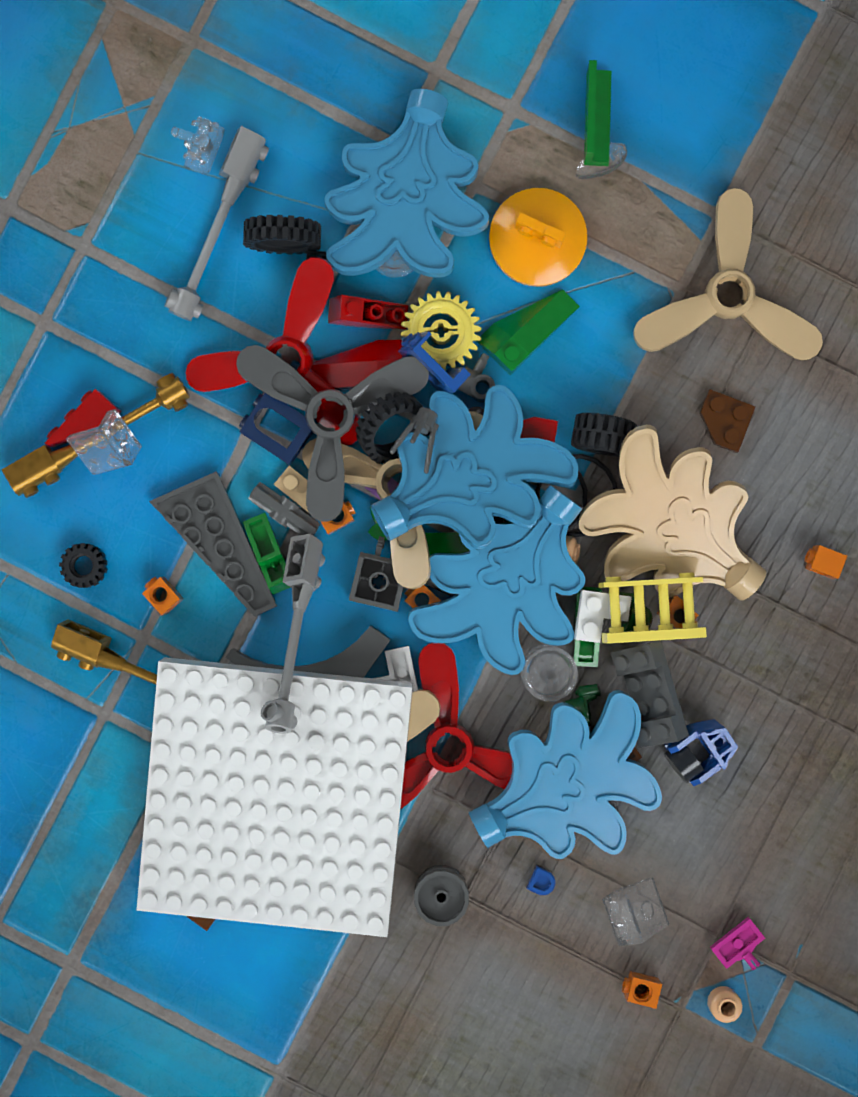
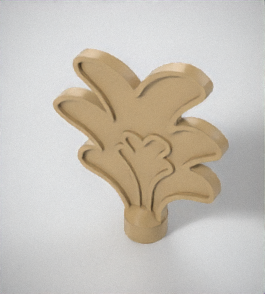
[579,425,766,601]

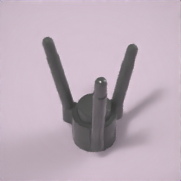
[390,407,439,474]

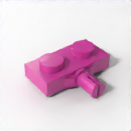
[710,917,765,970]

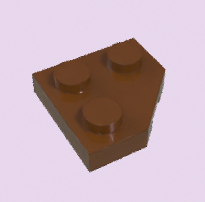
[700,389,756,453]

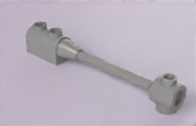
[165,126,269,321]
[261,534,325,734]

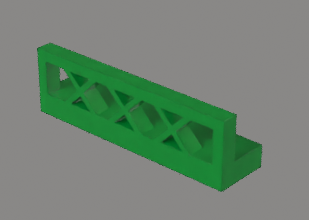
[584,60,612,166]

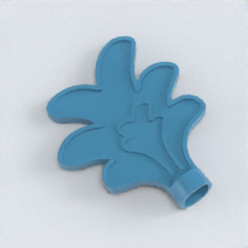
[325,89,489,278]
[371,385,578,549]
[408,485,585,675]
[469,690,662,859]

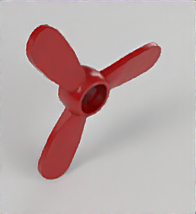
[186,257,360,446]
[401,643,512,809]

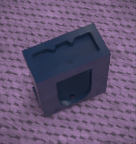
[239,393,313,466]

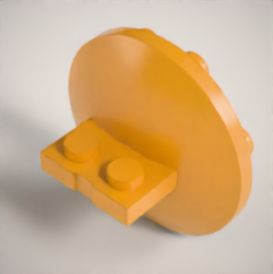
[489,188,587,287]

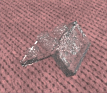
[66,409,142,475]

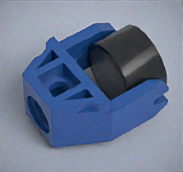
[664,719,738,786]

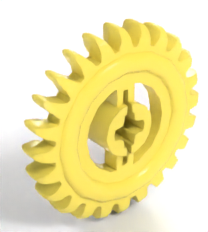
[401,291,482,370]

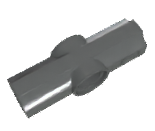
[248,482,321,536]

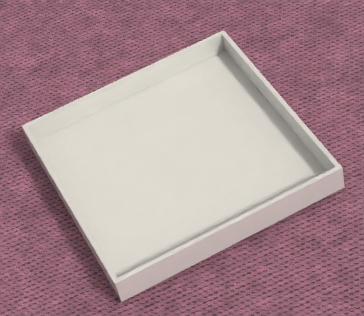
[137,657,413,937]

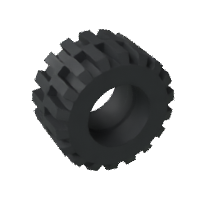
[571,413,637,457]

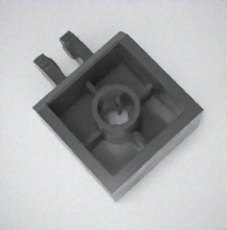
[349,536,404,612]

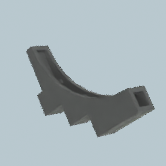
[226,625,391,678]

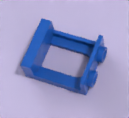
[398,332,471,393]

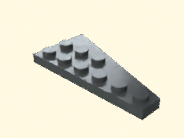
[149,471,277,616]

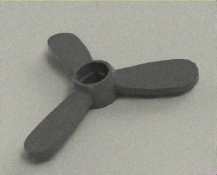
[236,345,429,522]

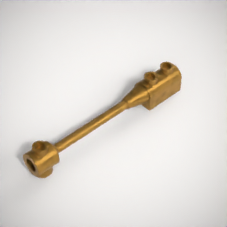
[1,373,190,498]
[51,619,157,685]

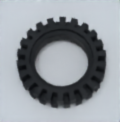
[243,215,321,255]

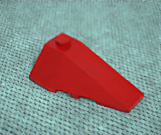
[311,340,402,390]

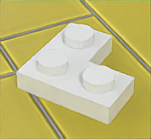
[574,590,631,643]
[373,646,418,692]

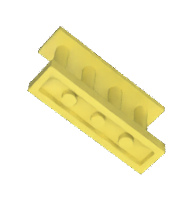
[598,572,707,643]

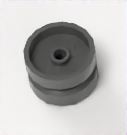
[414,865,469,926]

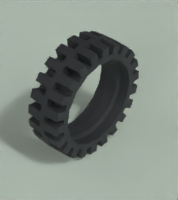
[356,392,430,465]

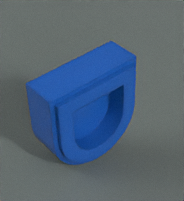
[526,865,555,895]

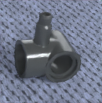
[458,353,495,402]

